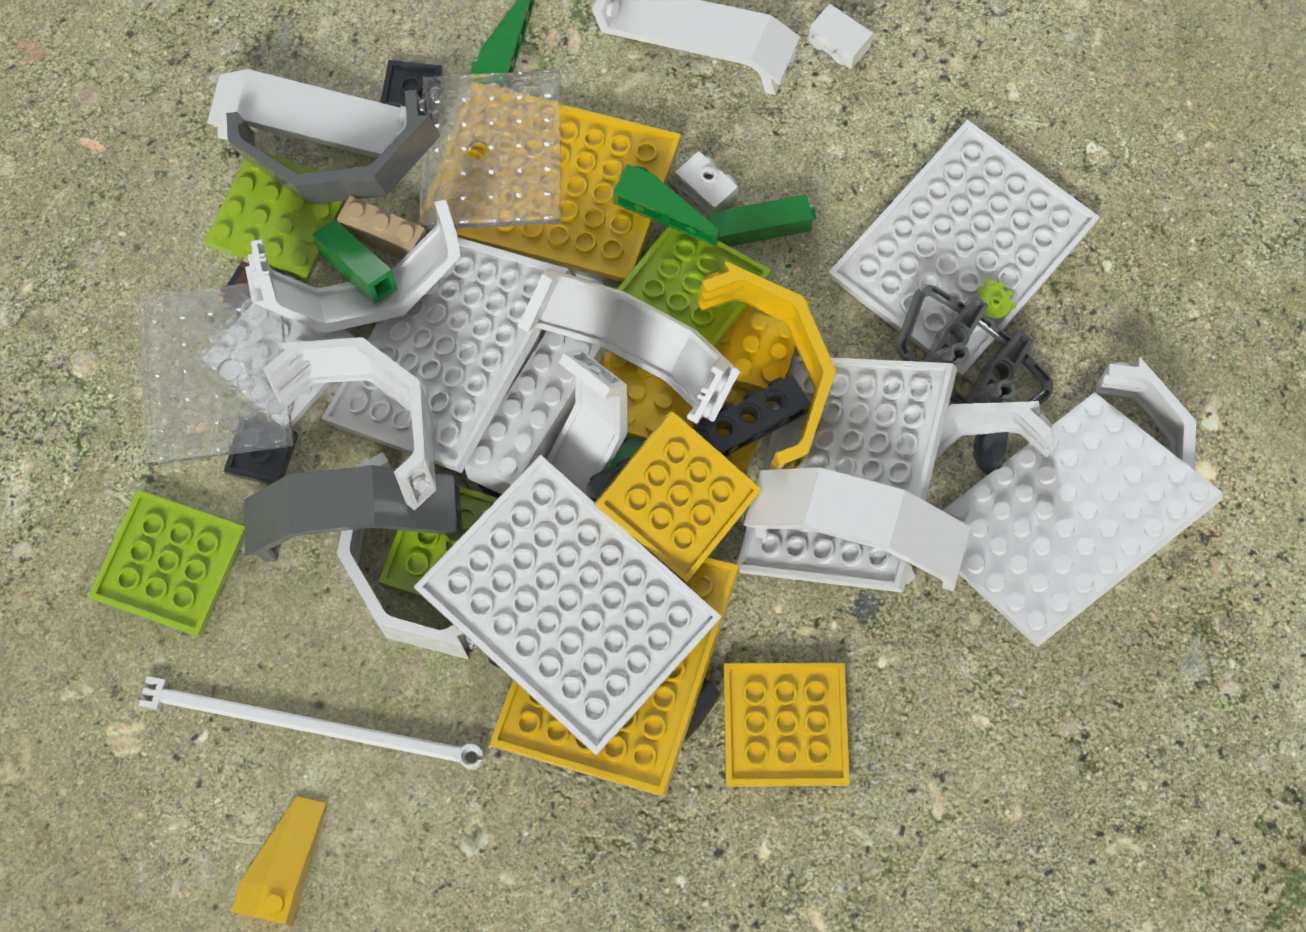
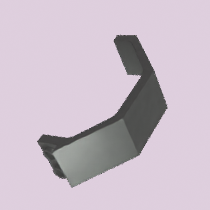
[226,90,440,205]
[244,465,463,562]

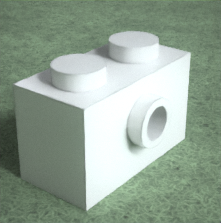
[808,4,873,69]
[675,151,738,214]

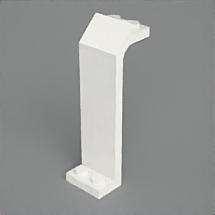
[592,0,801,95]
[207,69,407,158]

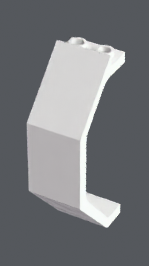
[245,200,461,333]
[518,269,740,424]
[263,337,436,511]
[481,349,628,516]
[1096,356,1196,470]
[906,401,1055,584]
[337,452,477,660]
[743,467,971,592]

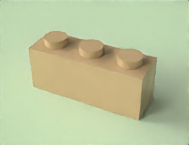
[337,196,427,259]

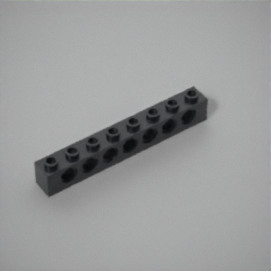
[586,375,811,503]

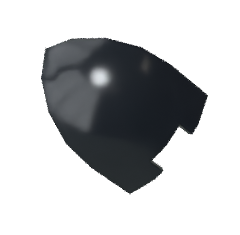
[973,432,1009,475]

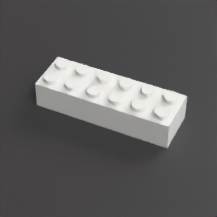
[465,331,603,494]

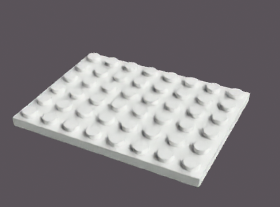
[828,120,1100,379]
[321,237,572,473]
[737,356,957,593]
[942,392,1223,647]
[414,455,722,756]

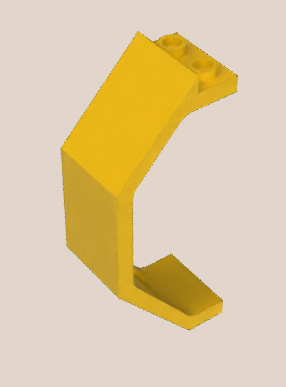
[697,261,836,470]

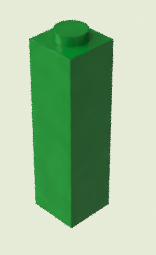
[708,194,816,246]
[312,219,398,304]

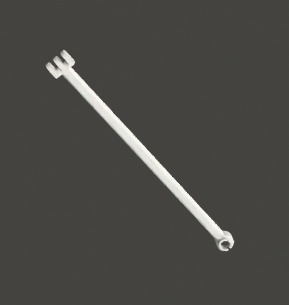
[138,676,484,770]

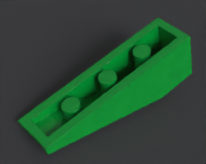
[471,0,536,91]
[613,164,720,247]

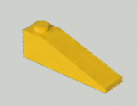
[231,796,327,927]

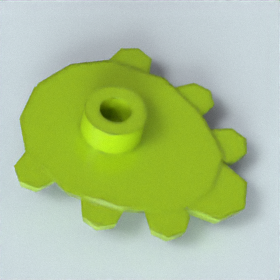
[977,279,1017,319]

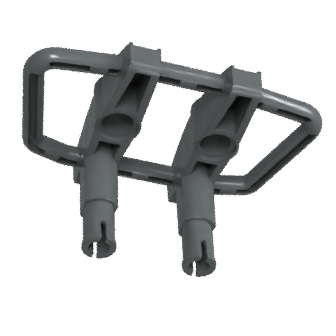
[896,285,1053,405]

